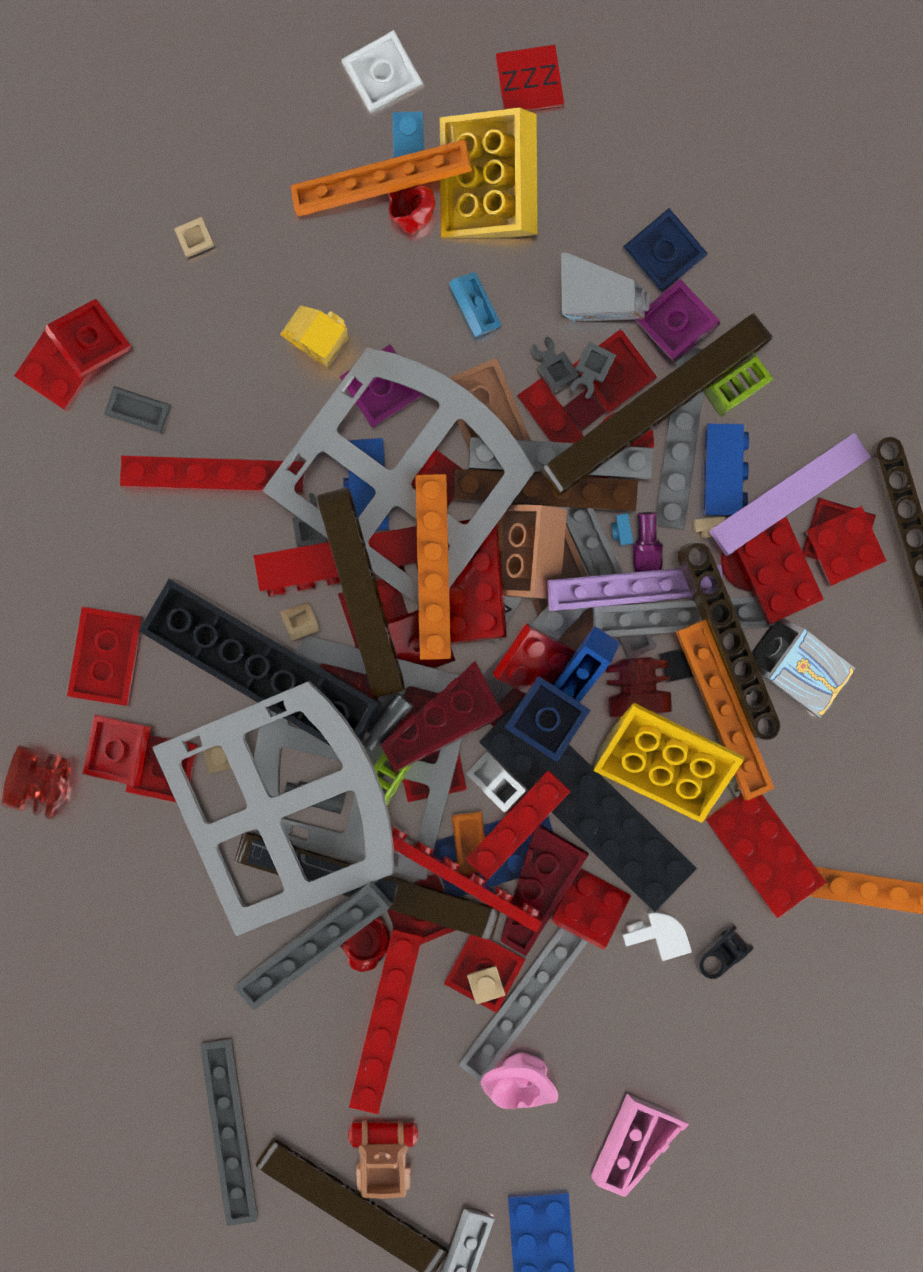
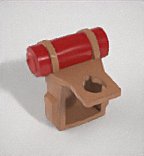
[348,1120,418,1199]

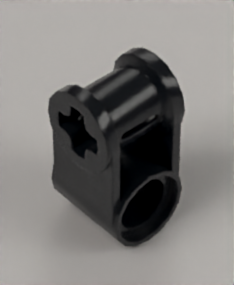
[695,924,754,979]

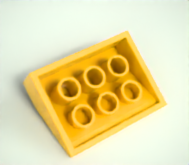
[439,108,538,238]
[593,703,745,823]

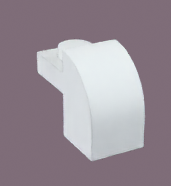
[466,752,528,814]
[621,911,692,961]

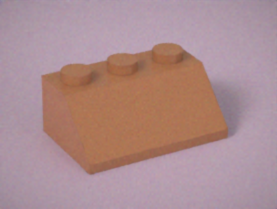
[497,505,567,599]

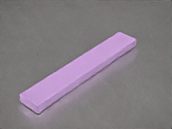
[709,433,871,556]
[547,565,723,611]

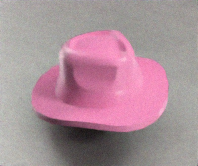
[480,1053,558,1109]

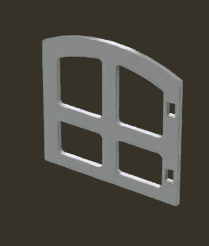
[262,347,535,605]
[254,635,463,880]
[152,681,394,936]

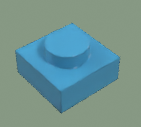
[610,513,633,547]

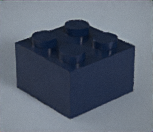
[504,676,591,762]

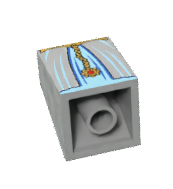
[561,253,650,322]
[743,618,856,718]

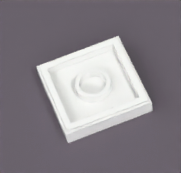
[341,30,423,114]

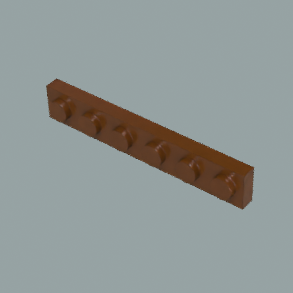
[454,469,638,512]

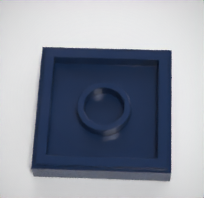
[623,208,708,294]

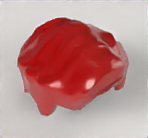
[387,182,436,235]
[340,916,390,972]

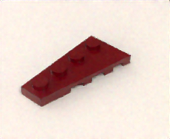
[381,661,504,773]
[500,824,589,956]

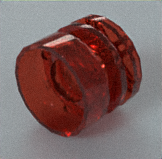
[605,657,673,717]
[1,745,71,820]

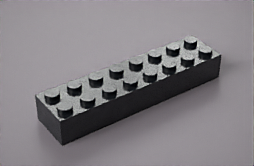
[139,578,383,746]
[479,698,697,912]

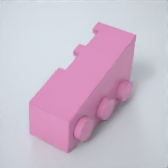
[591,1094,689,1197]

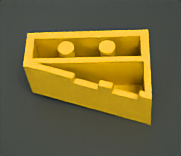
[280,305,350,369]

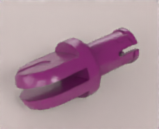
[633,512,663,572]

